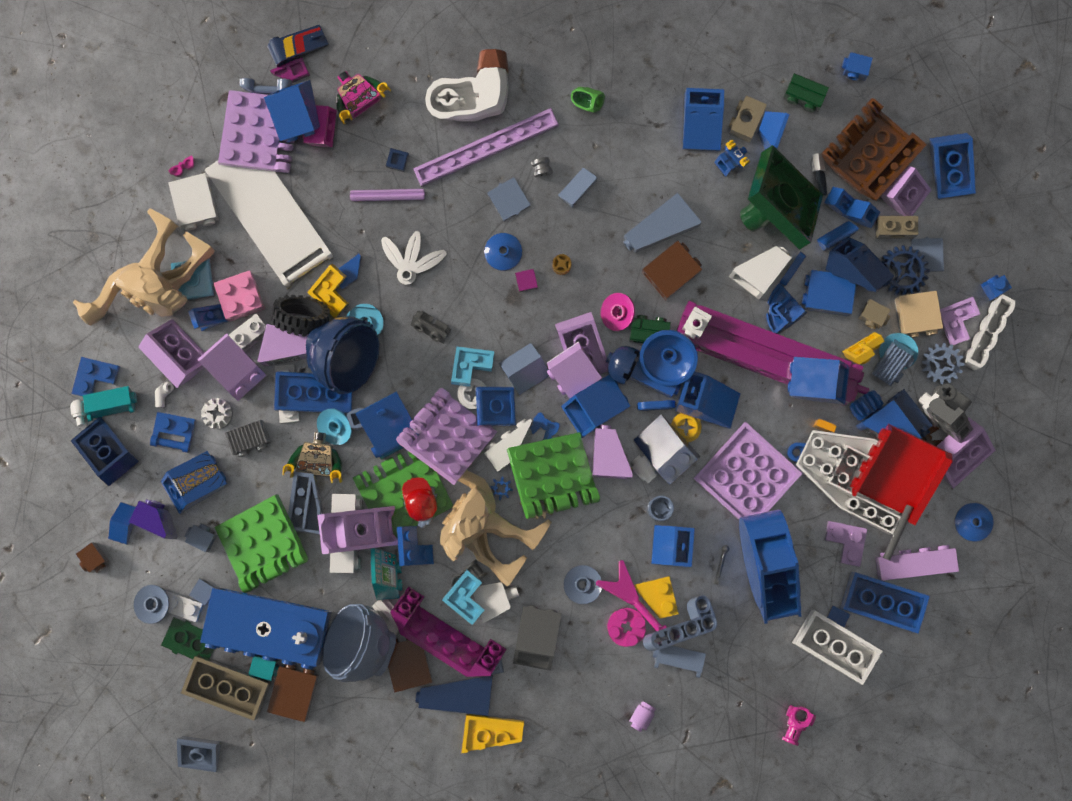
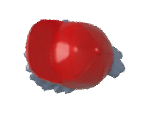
[402,477,437,528]

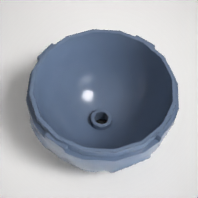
[322,604,396,682]

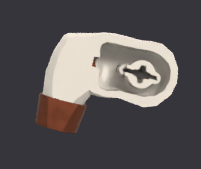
[425,49,509,122]

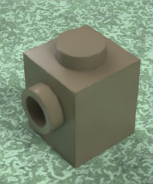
[858,299,891,329]

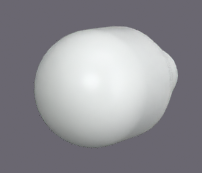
[70,399,87,427]

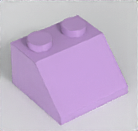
[880,166,931,216]

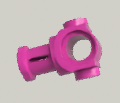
[782,705,816,746]

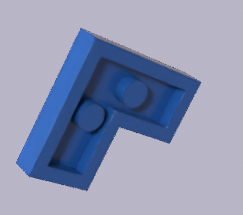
[71,357,120,397]
[397,526,434,566]

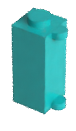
[83,386,137,422]

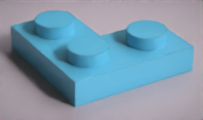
[451,346,494,387]
[442,570,485,625]

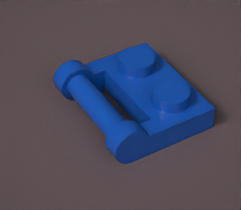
[150,412,196,453]

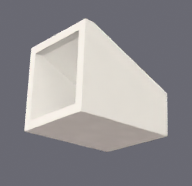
[729,246,792,299]

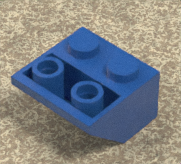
[651,525,695,567]

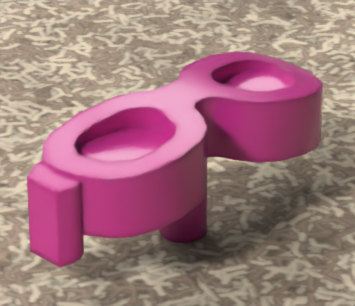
[168,155,195,177]

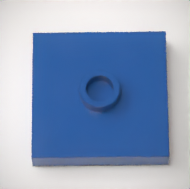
[476,387,516,426]

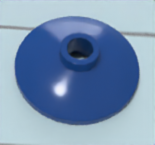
[484,233,522,271]
[955,503,994,541]

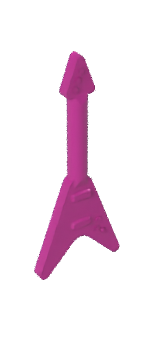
[596,560,671,637]

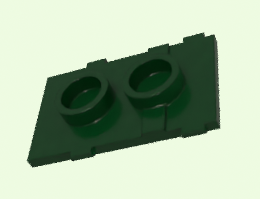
[161,617,214,660]

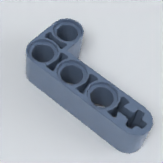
[643,596,717,651]

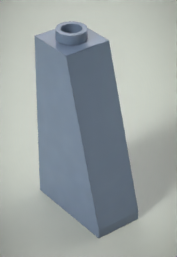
[623,193,702,253]

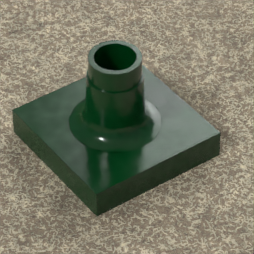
[740,145,823,250]

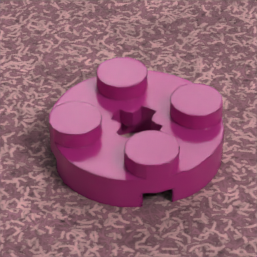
[607,608,646,647]

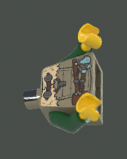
[282,432,342,483]

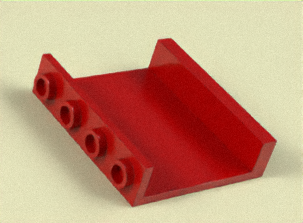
[850,423,953,525]

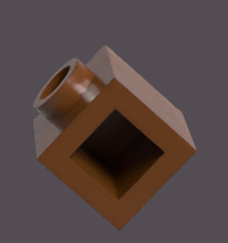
[76,542,109,573]

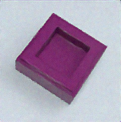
[515,269,538,292]

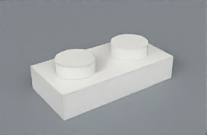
[166,591,204,622]

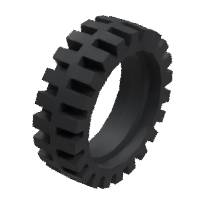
[271,295,330,337]

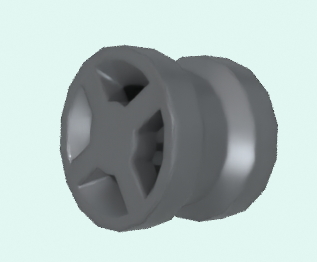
[531,157,553,178]

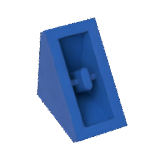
[108,502,136,545]

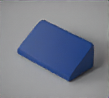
[817,221,859,251]

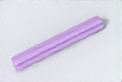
[350,189,425,201]

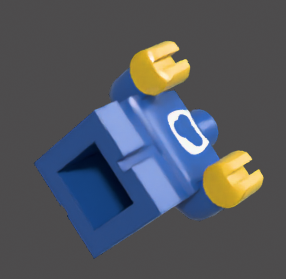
[714,140,750,177]

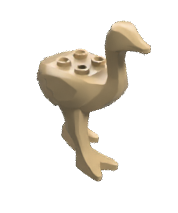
[73,208,215,326]
[440,470,552,586]

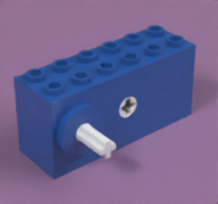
[200,588,332,669]

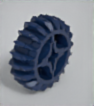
[881,245,930,296]

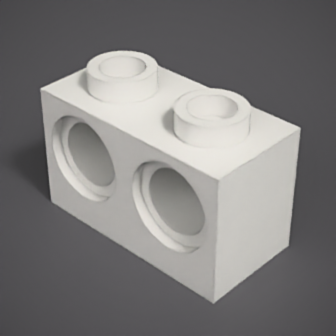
[229,314,266,352]

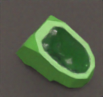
[571,87,605,112]

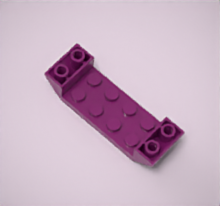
[391,586,507,677]

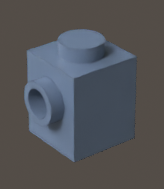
[185,523,218,552]

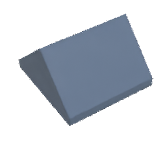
[499,343,549,395]
[177,736,221,772]

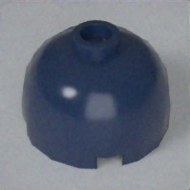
[606,346,640,385]

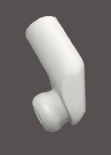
[155,381,174,408]

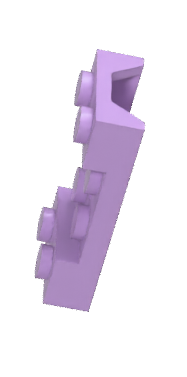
[317,506,398,554]

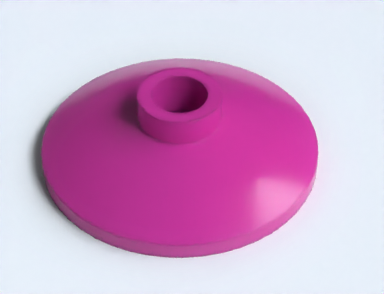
[601,293,635,331]

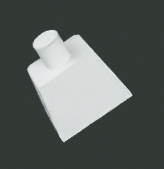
[473,582,519,623]

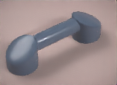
[239,78,292,94]

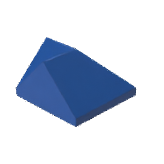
[757,111,790,150]

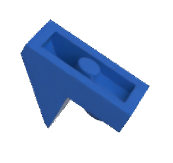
[188,304,228,331]

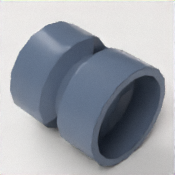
[647,496,674,521]

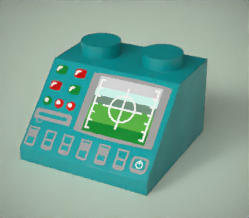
[370,548,403,600]

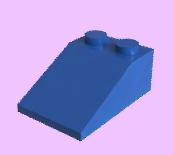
[929,133,976,199]

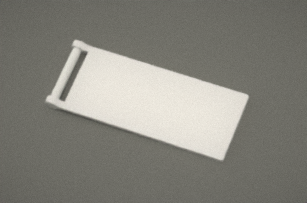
[205,161,334,289]

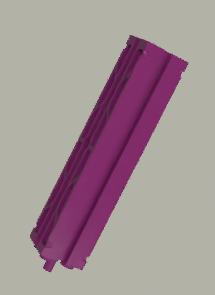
[676,301,870,406]

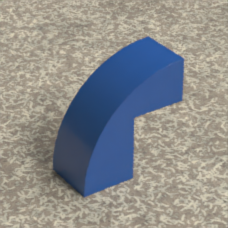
[824,187,880,228]

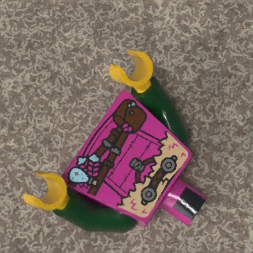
[336,71,391,124]

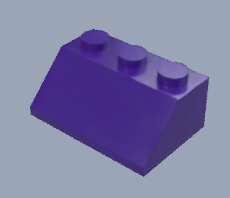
[129,499,178,539]

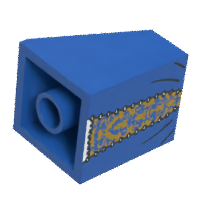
[160,451,227,514]

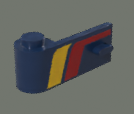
[267,25,329,67]

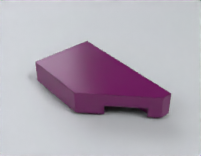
[270,57,310,83]

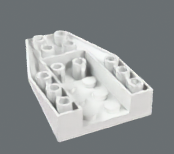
[796,430,901,535]

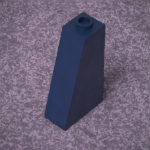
[415,675,493,716]

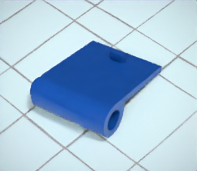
[355,391,419,460]

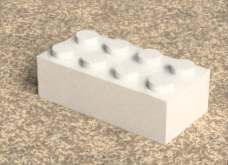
[330,494,363,573]
[792,610,882,685]

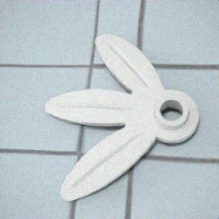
[381,231,447,285]

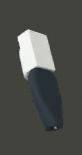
[811,153,827,196]

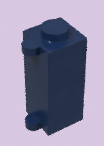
[886,389,933,439]

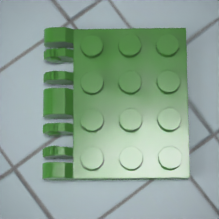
[507,432,600,519]
[352,451,453,537]
[214,494,308,593]

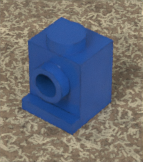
[980,275,1012,301]

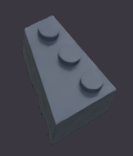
[288,471,323,534]

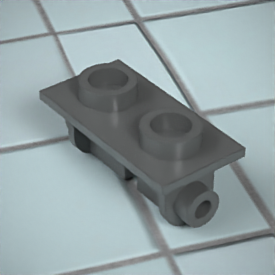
[411,311,451,344]

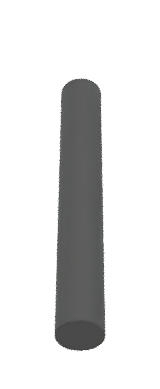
[883,505,913,561]

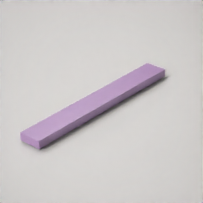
[413,108,559,187]

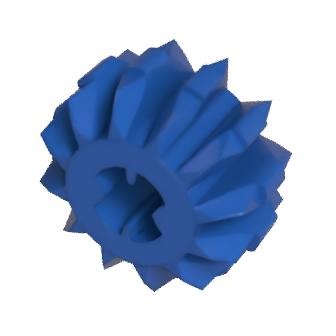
[849,390,884,420]

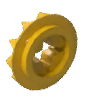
[671,413,702,442]

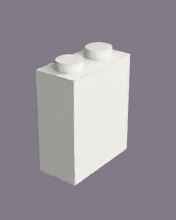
[168,173,219,231]

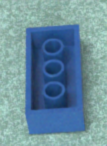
[840,572,930,634]

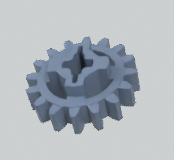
[922,342,965,384]

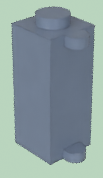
[652,645,706,678]

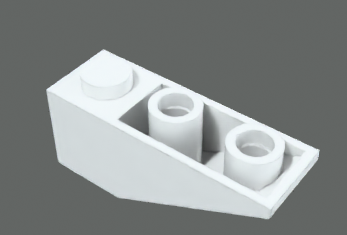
[484,419,532,473]

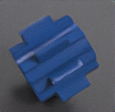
[490,477,513,501]

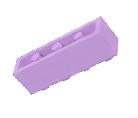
[875,545,959,581]

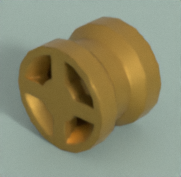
[552,254,571,275]

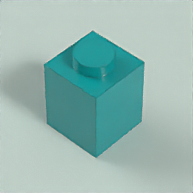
[248,655,279,681]

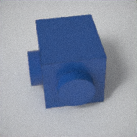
[842,52,873,81]

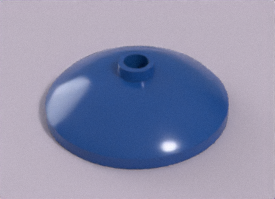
[640,330,698,386]

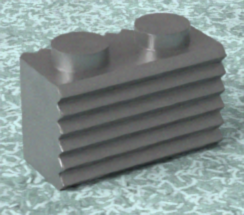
[225,420,271,457]

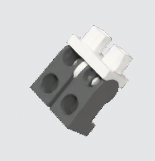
[918,393,973,443]

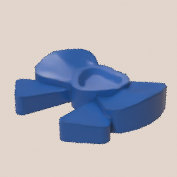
[530,412,560,440]

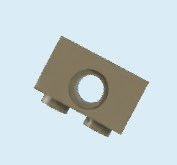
[728,96,767,143]
[875,216,918,239]

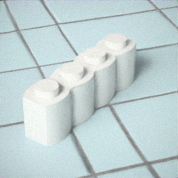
[962,295,1015,371]

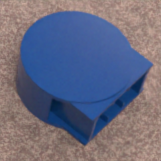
[739,509,802,624]

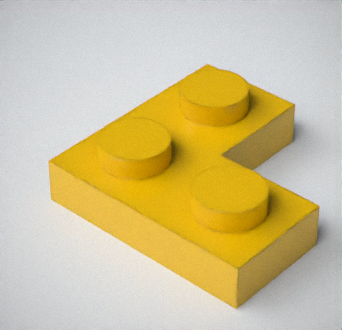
[307,264,349,318]
[842,332,885,365]

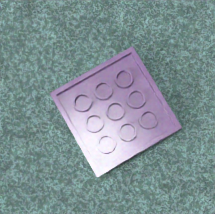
[693,422,803,520]

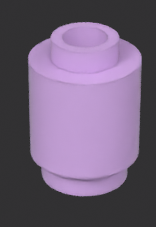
[629,701,656,732]

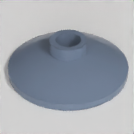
[563,565,602,604]
[133,585,169,624]

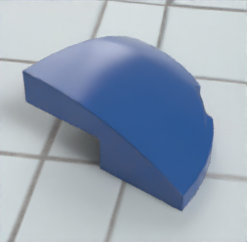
[766,283,807,334]

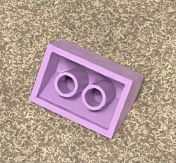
[138,319,204,388]
[937,417,996,489]

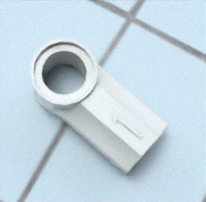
[372,599,399,636]

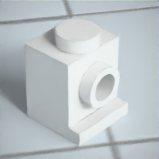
[682,307,712,339]

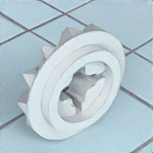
[458,378,486,409]
[201,398,232,429]

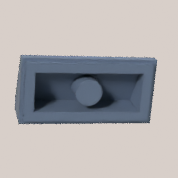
[558,168,597,208]

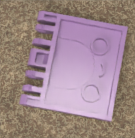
[218,90,294,173]
[396,388,497,485]

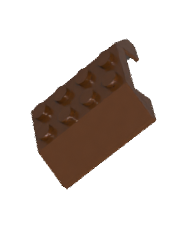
[821,98,927,201]

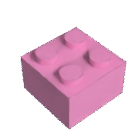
[214,270,265,322]

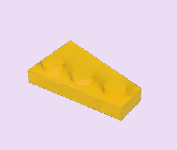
[461,714,524,754]

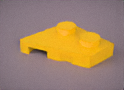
[634,576,679,619]

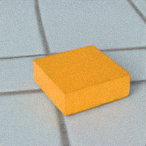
[813,419,837,433]

